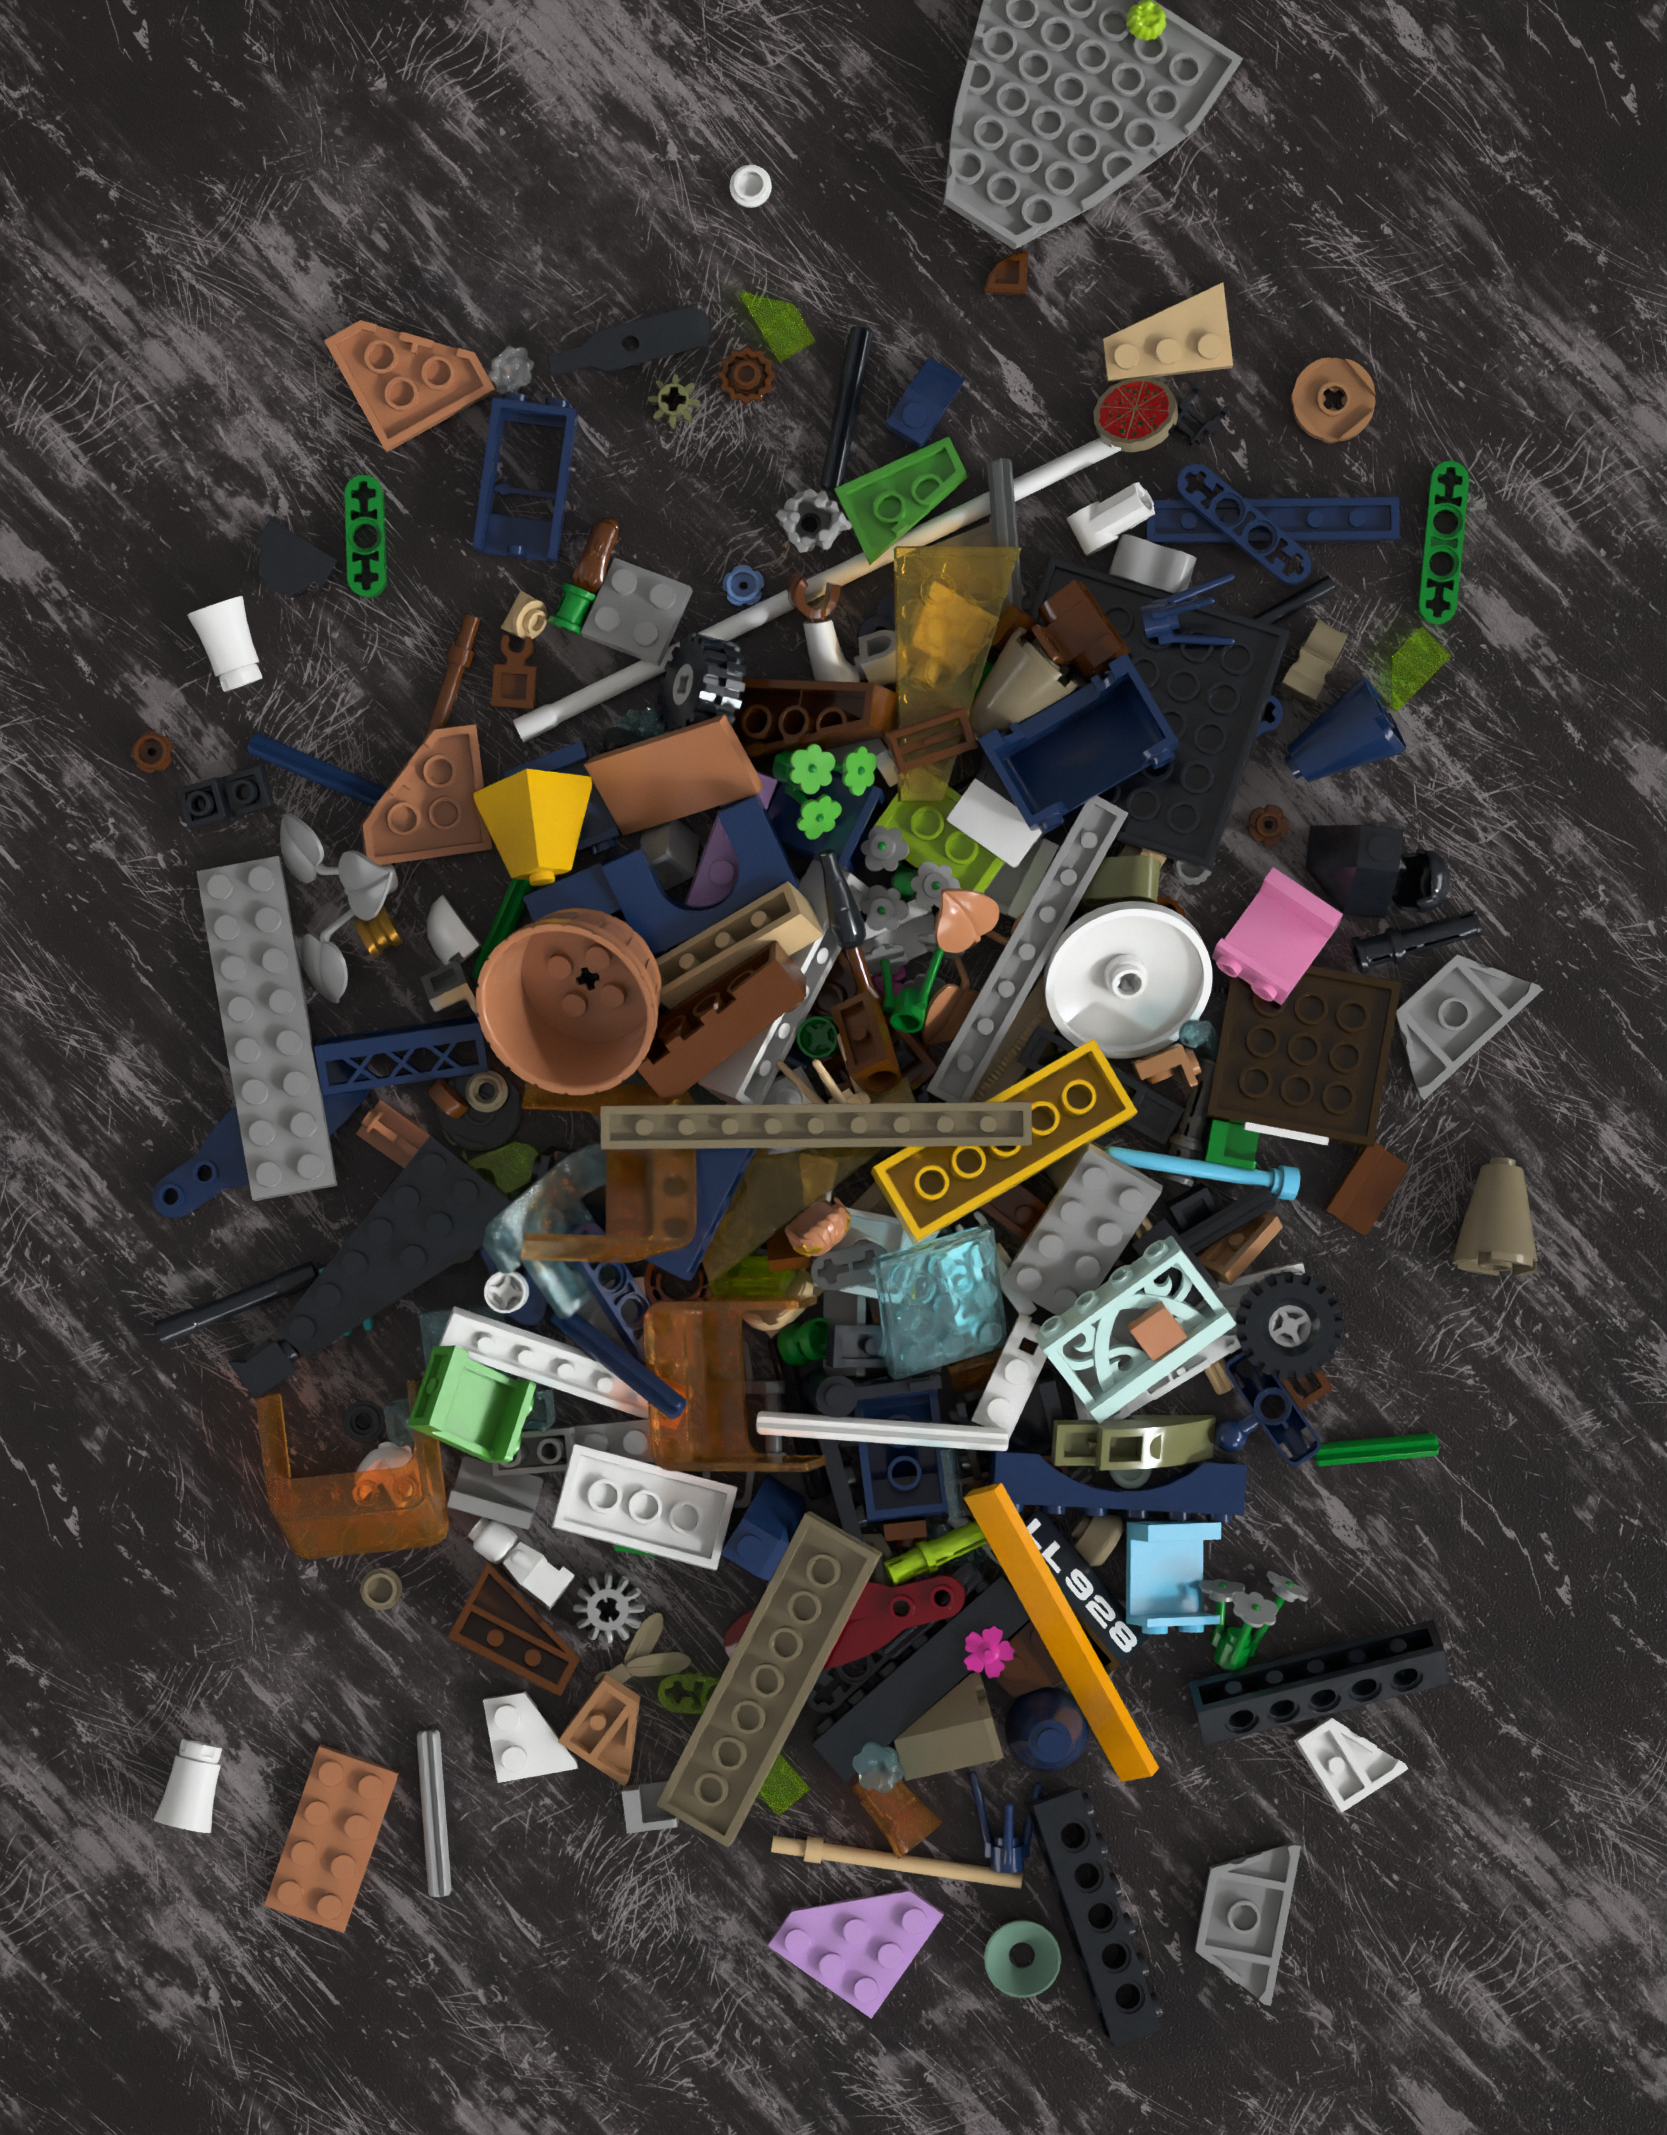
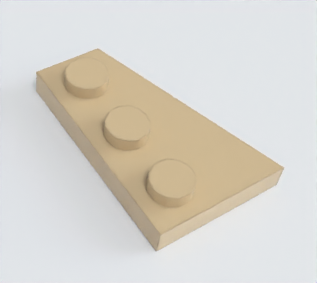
[1102,283,1233,383]

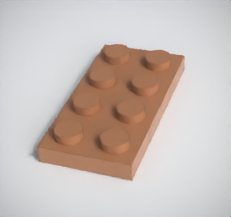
[264,1744,400,1933]

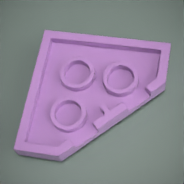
[768,1888,944,2019]

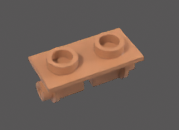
[356,1100,431,1168]

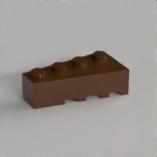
[732,678,897,767]
[637,940,806,1105]

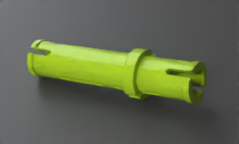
[883,1520,988,1587]

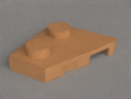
[558,1673,641,1787]

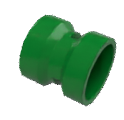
[797,1015,841,1058]
[778,1318,829,1366]

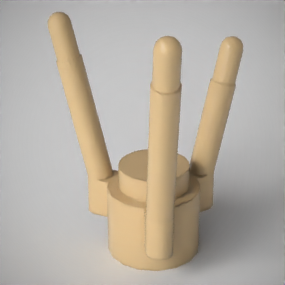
[776,1033,872,1104]

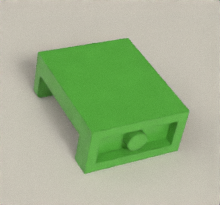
[407,1345,536,1463]

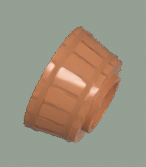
[475,908,662,1095]

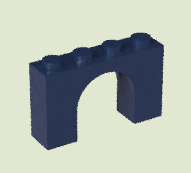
[601,794,800,959]

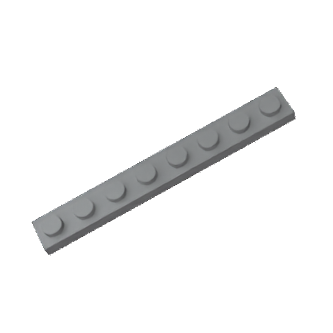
[926,796,1128,1103]

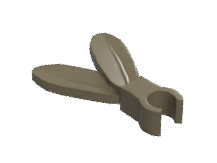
[594,1612,691,1684]

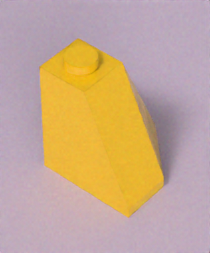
[473,769,592,886]

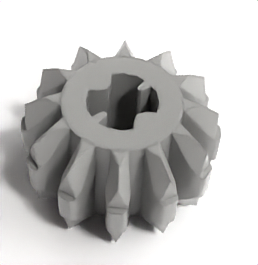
[573,1571,645,1644]

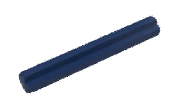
[247,733,387,807]
[550,1305,687,1419]

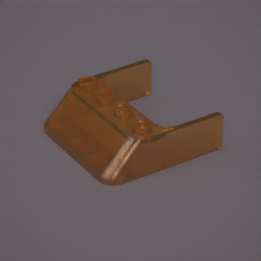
[520,1082,697,1263]
[643,1295,826,1472]
[256,1377,449,1559]

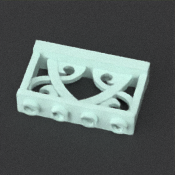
[1035,1236,1237,1424]

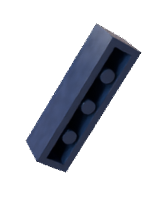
[639,1104,757,1281]

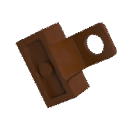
[1031,580,1131,681]
[822,990,902,1099]

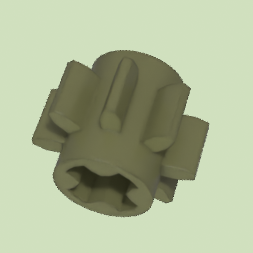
[648,374,701,429]

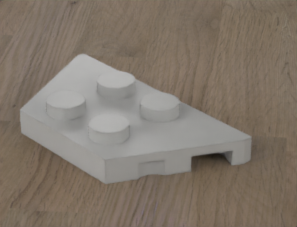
[1395,955,1543,1100]
[1194,1842,1301,2006]

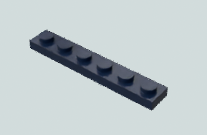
[1146,497,1400,544]

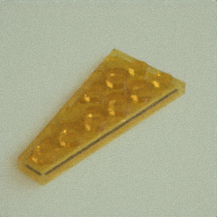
[894,546,1022,802]

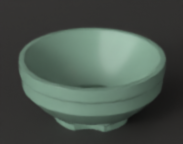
[984,1920,1061,1998]

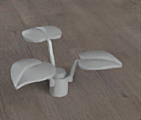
[280,813,398,1003]

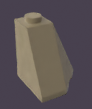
[888,1670,1004,1781]

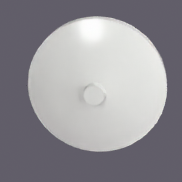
[1043,901,1212,1059]

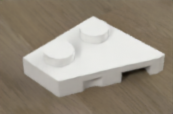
[1294,1718,1408,1813]

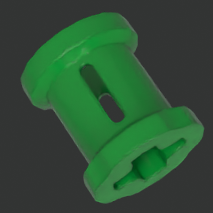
[547,582,597,636]

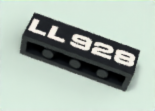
[990,1508,1149,1674]

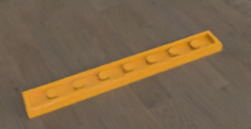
[964,1483,1159,1782]

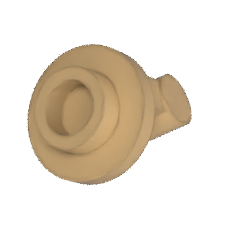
[501,591,548,640]

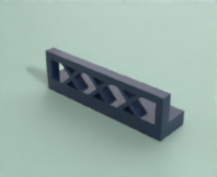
[314,1016,489,1095]

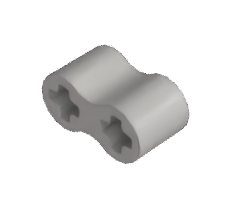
[1108,534,1197,594]

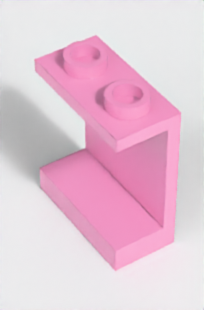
[1212,867,1343,1005]

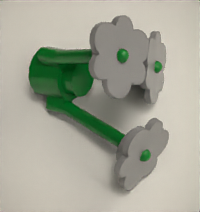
[1199,1571,1308,1671]

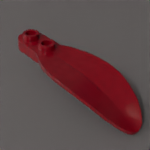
[724,1574,966,1670]

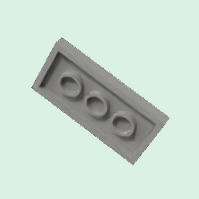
[1001,1143,1163,1316]

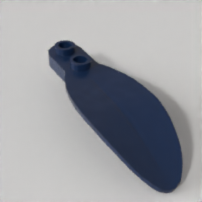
[152,1060,370,1218]

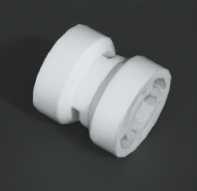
[484,1270,529,1313]

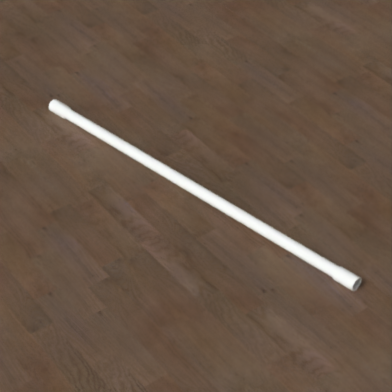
[513,437,1121,743]

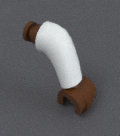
[787,572,885,688]

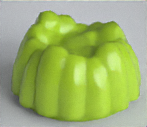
[1126,0,1167,41]

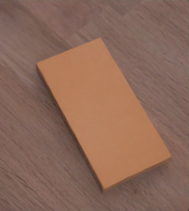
[584,714,764,836]

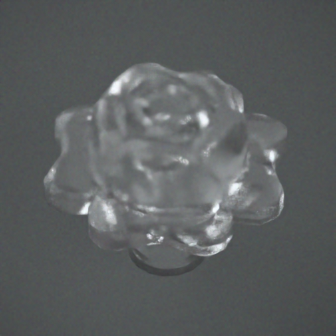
[488,346,534,394]

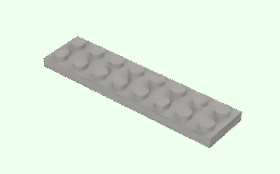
[196,856,337,1201]

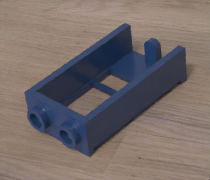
[472,392,579,563]

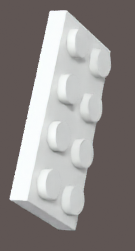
[552,1444,738,1571]

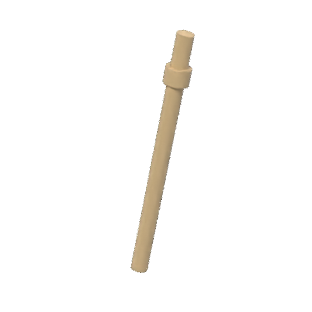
[771,1835,1023,1889]

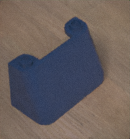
[978,653,1179,834]

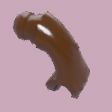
[573,517,619,593]

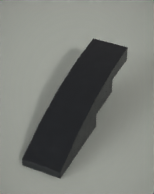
[1017,1025,1185,1146]

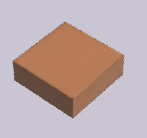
[1127,1301,1187,1361]

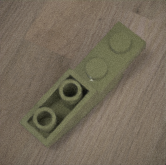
[1051,1415,1216,1470]

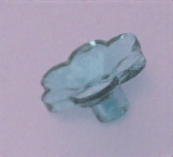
[852,1742,904,1794]

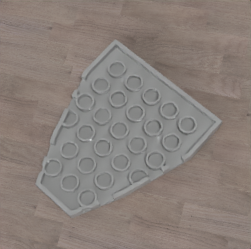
[943,0,1243,250]

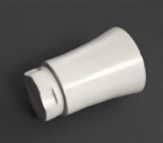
[187,596,263,692]
[154,1739,222,1833]

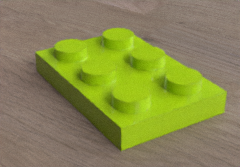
[874,767,1005,893]

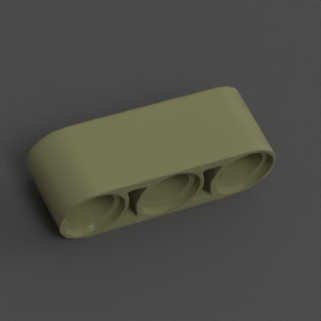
[1048,855,1161,913]

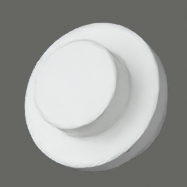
[730,165,772,208]

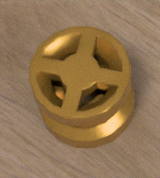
[354,906,404,958]

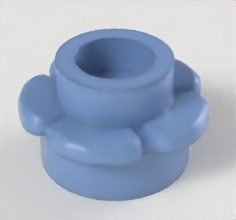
[723,565,764,606]

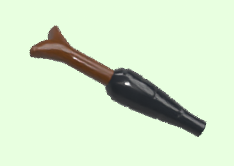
[818,849,884,1012]

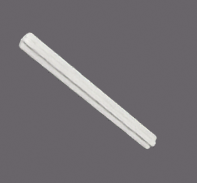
[756,1411,1009,1452]

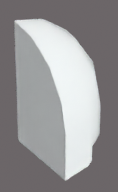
[427,894,483,965]

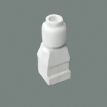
[468,1517,575,1611]

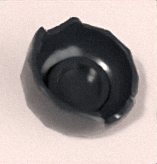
[1392,849,1451,913]

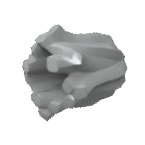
[775,489,852,553]

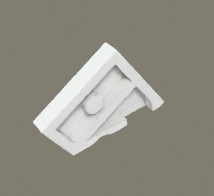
[483,1691,578,1783]

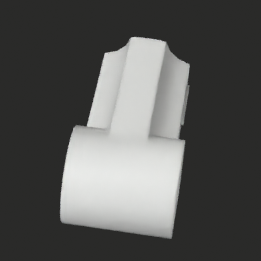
[1067,482,1155,556]

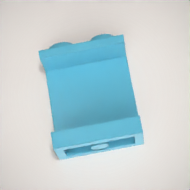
[1126,1519,1221,1634]

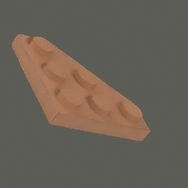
[324,320,496,453]
[360,724,492,865]

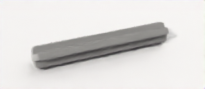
[416,1729,452,1897]

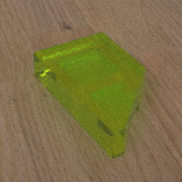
[740,292,815,363]
[1391,627,1452,712]

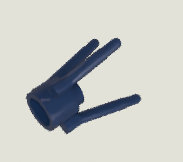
[1141,573,1235,645]
[969,1771,1043,1873]

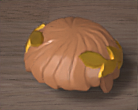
[785,1197,851,1257]

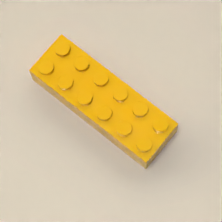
[870,1039,1138,1245]

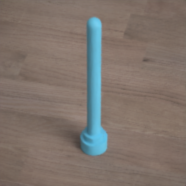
[1104,1146,1300,1201]

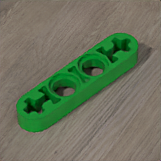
[1417,461,1469,626]

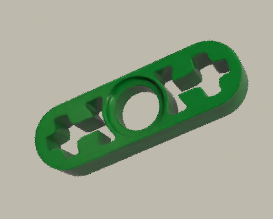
[344,475,387,599]

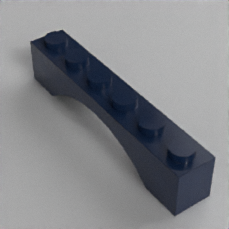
[988,1450,1247,1522]

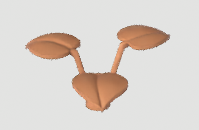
[921,888,1070,1045]

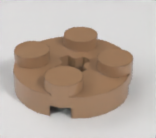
[1290,357,1376,444]

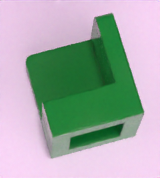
[1203,1119,1259,1170]

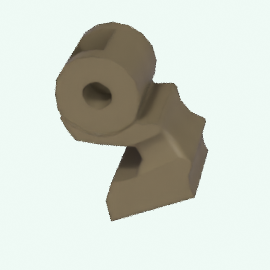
[1278,619,1348,706]

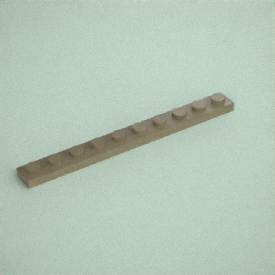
[601,1102,1032,1150]

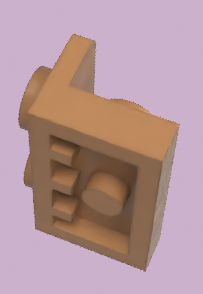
[1129,1042,1202,1088]

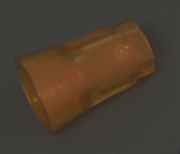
[852,1762,943,1860]

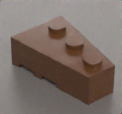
[448,1562,580,1698]

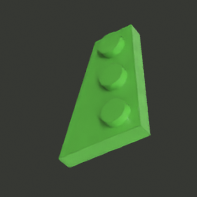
[835,436,968,565]

